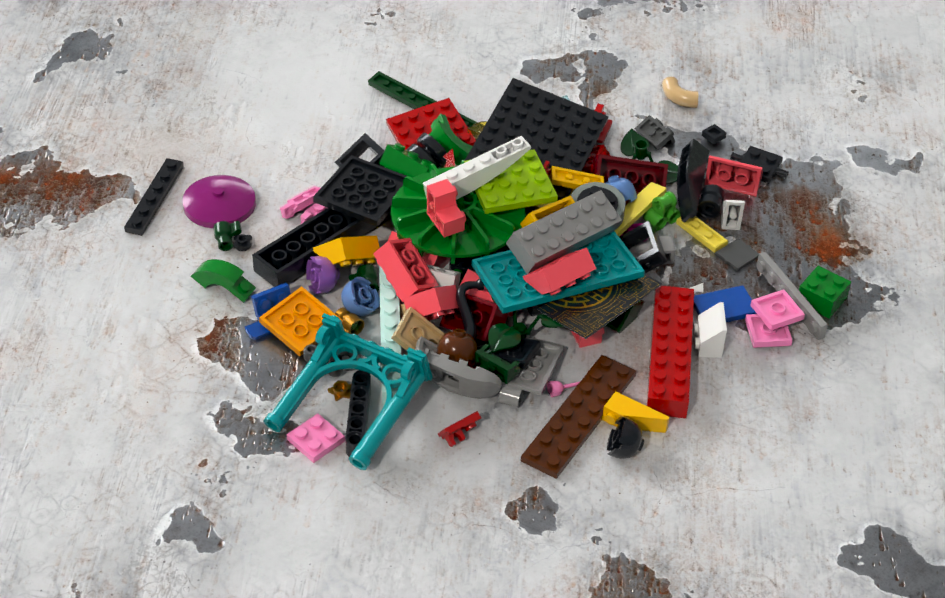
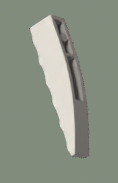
[423,136,531,199]

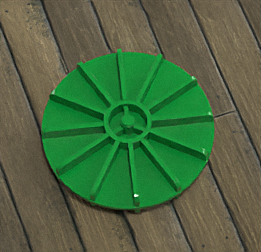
[391,160,526,264]

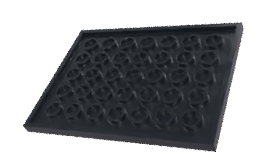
[465,78,609,201]

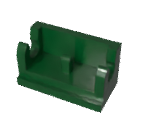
[475,344,521,384]

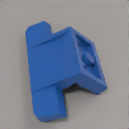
[245,283,291,340]

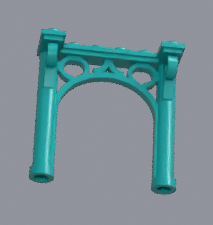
[263,313,433,470]

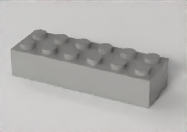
[506,190,622,274]

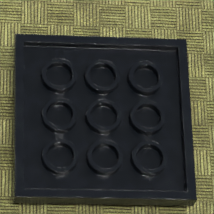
[313,155,406,227]

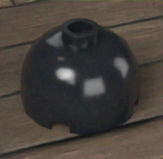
[607,416,644,459]

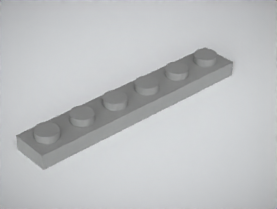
[756,251,828,340]

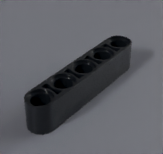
[345,370,371,457]

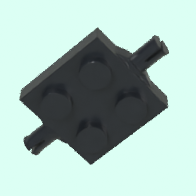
[730,146,789,184]

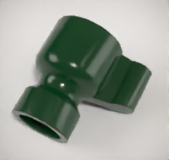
[213,221,242,251]
[348,264,379,292]

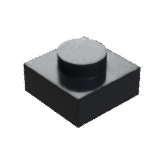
[702,124,727,145]

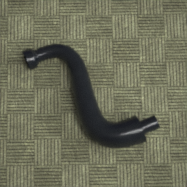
[456,279,484,340]

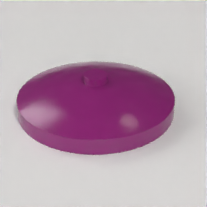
[182,175,256,228]

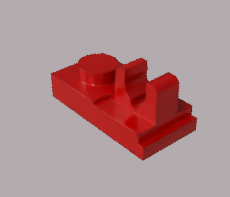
[438,411,481,447]

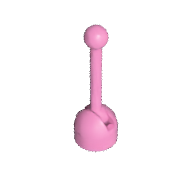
[547,380,579,397]

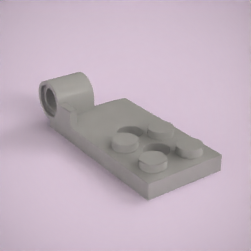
[498,337,564,408]

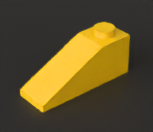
[602,392,669,433]

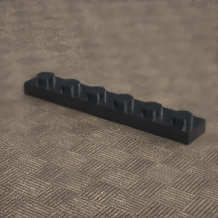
[124,158,184,236]

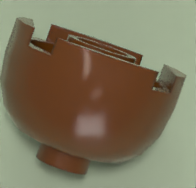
[436,329,477,363]

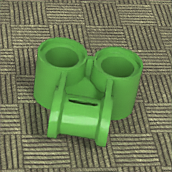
[643,191,681,231]

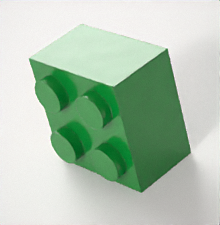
[799,266,851,319]

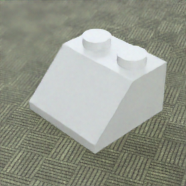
[693,302,727,358]

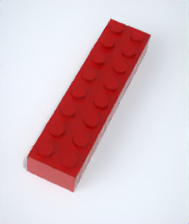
[646,285,694,419]

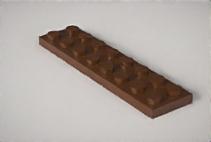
[521,355,636,479]

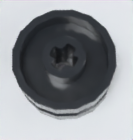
[406,133,447,169]

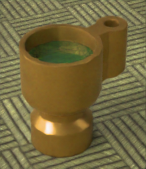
[335,307,365,335]

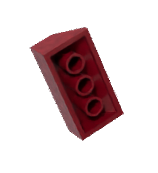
[592,154,668,195]

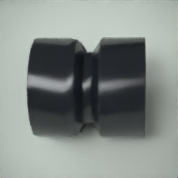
[698,184,725,219]

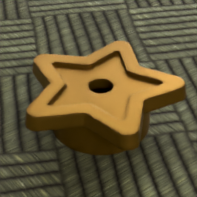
[327,380,352,401]

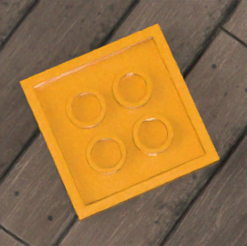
[259,286,342,356]

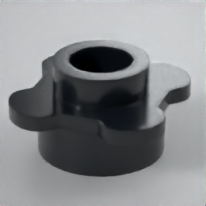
[233,234,252,251]

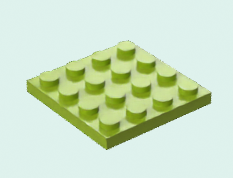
[464,149,558,214]

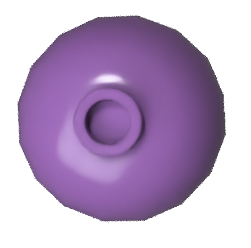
[306,256,340,295]

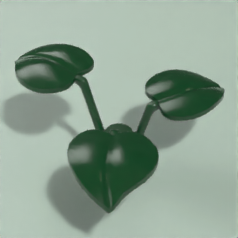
[620,129,678,184]
[488,296,565,353]

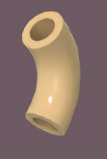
[662,77,698,108]

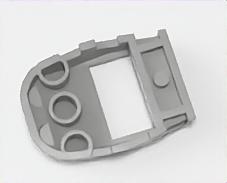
[424,348,502,399]

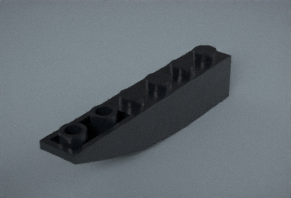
[677,139,710,223]

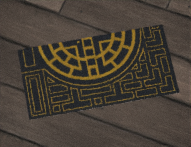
[537,274,662,339]

